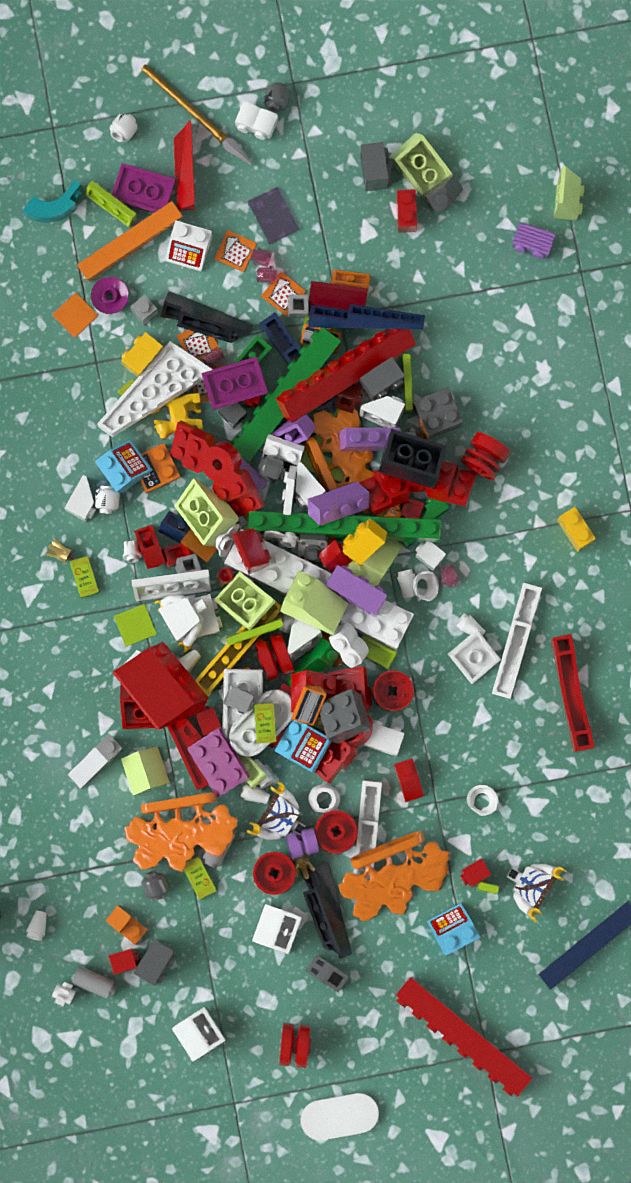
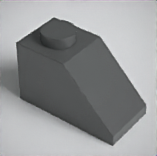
[423,174,463,212]

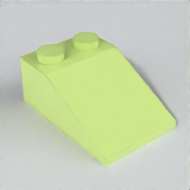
[389,133,452,202]
[554,166,584,221]
[175,478,239,546]
[346,540,403,587]
[280,571,348,635]
[214,572,276,630]

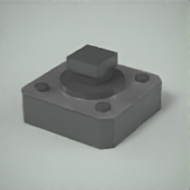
[298,534,328,562]

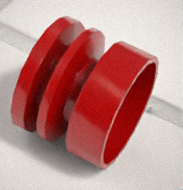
[460,432,511,481]
[372,670,414,711]

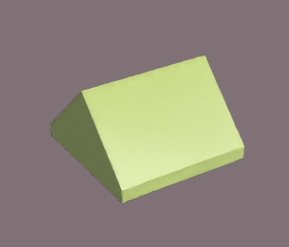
[121,747,170,796]

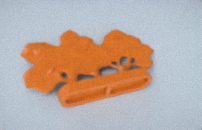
[304,406,374,514]
[125,792,238,872]
[338,831,450,921]

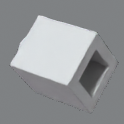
[415,542,446,571]

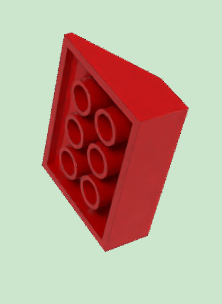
[113,642,209,730]

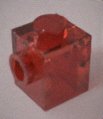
[335,384,363,414]

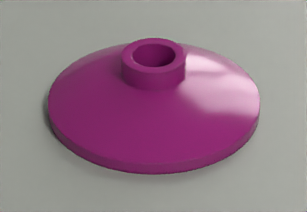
[91,277,129,314]

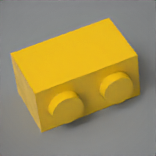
[121,332,163,377]
[557,507,596,552]
[343,518,387,566]

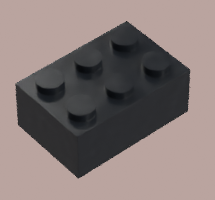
[378,429,446,488]

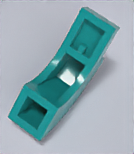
[22,180,82,223]

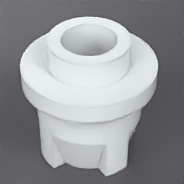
[123,540,142,563]

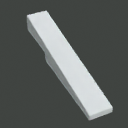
[492,583,542,699]
[353,779,382,880]

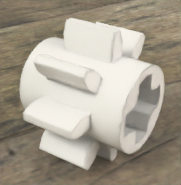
[52,982,76,1006]

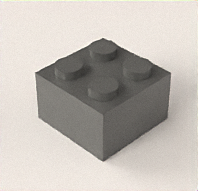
[360,142,392,192]
[359,357,405,402]
[413,387,463,439]
[320,689,371,744]
[134,939,177,986]

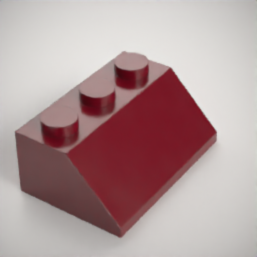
[308,281,368,312]

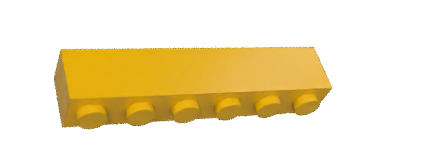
[195,602,282,697]

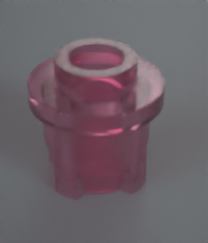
[250,247,272,267]
[257,266,277,285]
[203,347,226,369]
[440,564,460,587]

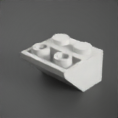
[252,904,302,955]
[172,1007,226,1061]

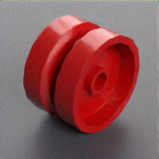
[255,632,294,681]
[315,810,357,854]
[253,852,296,895]
[279,1023,311,1068]

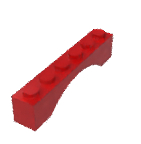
[551,634,595,753]

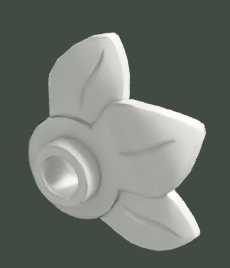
[216,524,241,557]
[263,531,299,548]

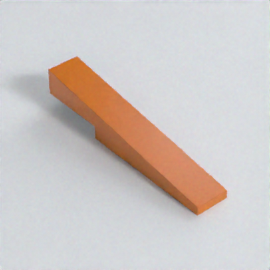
[77,201,183,282]

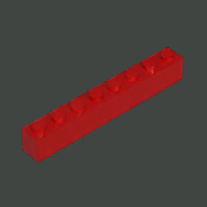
[275,329,416,423]
[395,977,532,1097]

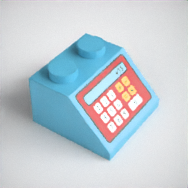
[95,440,153,493]
[274,720,332,773]
[427,903,480,956]

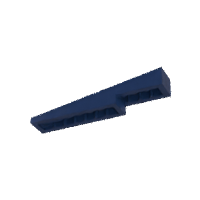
[308,304,425,329]
[259,313,340,413]
[537,901,631,990]

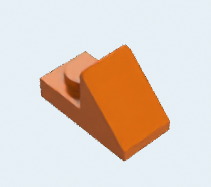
[105,905,148,945]

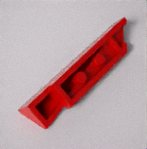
[173,120,195,211]

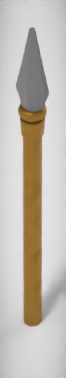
[141,64,252,165]

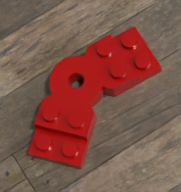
[170,420,265,517]
[359,461,476,515]
[315,666,373,784]

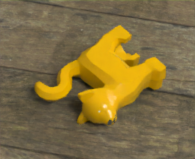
[151,393,203,440]

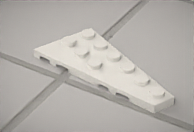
[97,341,213,437]

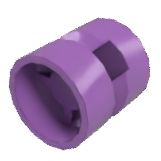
[286,828,319,859]

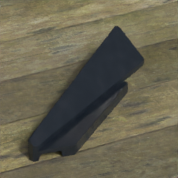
[160,291,253,343]
[301,862,352,959]

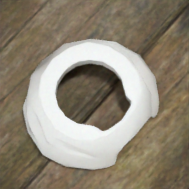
[413,571,439,601]
[308,784,340,813]
[467,785,498,816]

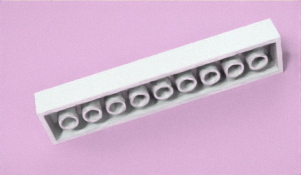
[224,529,414,651]

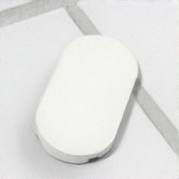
[229,690,293,756]
[301,1093,379,1140]

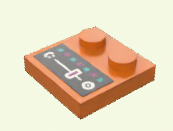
[140,443,181,494]

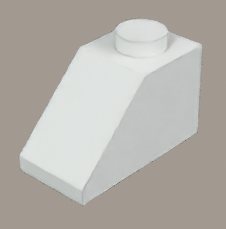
[65,475,96,522]

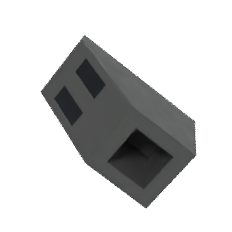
[306,955,349,993]

